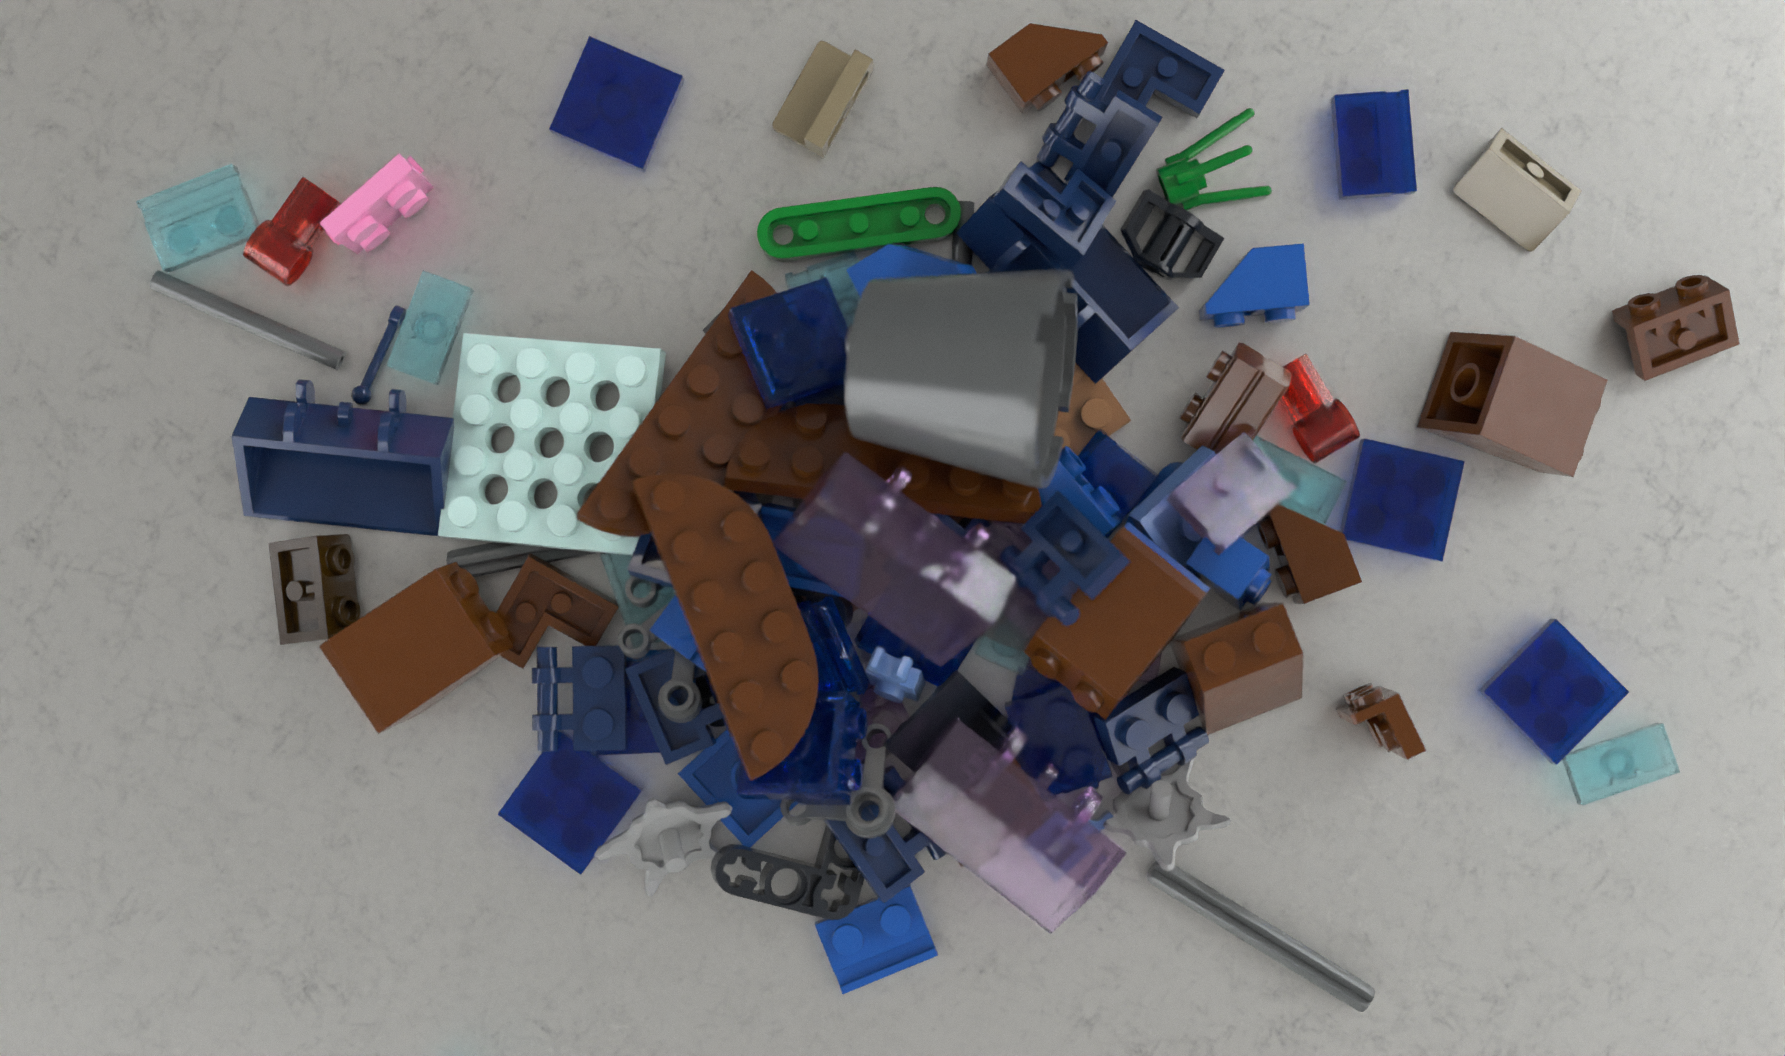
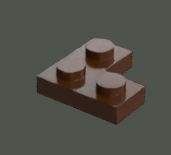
[496,553,620,669]

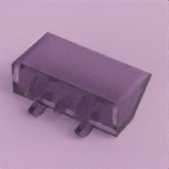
[772,452,1017,667]
[892,716,1127,934]

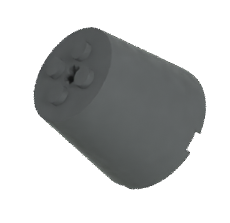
[845,269,1078,489]

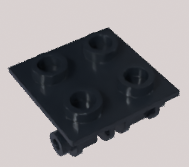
[883,669,1014,800]

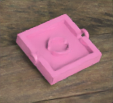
[320,154,434,254]

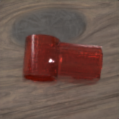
[243,177,342,286]
[1280,353,1360,464]

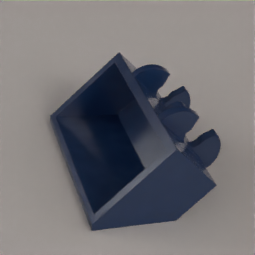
[956,161,1179,384]
[231,379,454,537]

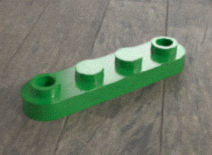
[757,187,961,261]

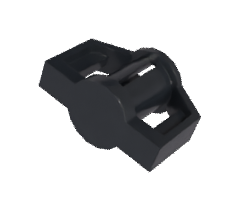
[1120,189,1224,280]

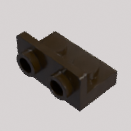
[268,534,361,645]

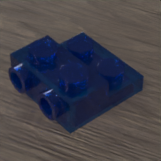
[736,690,868,805]

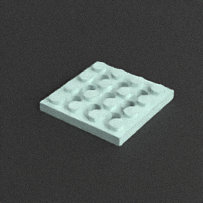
[438,333,666,555]

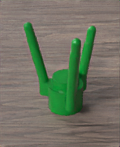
[1156,108,1272,210]

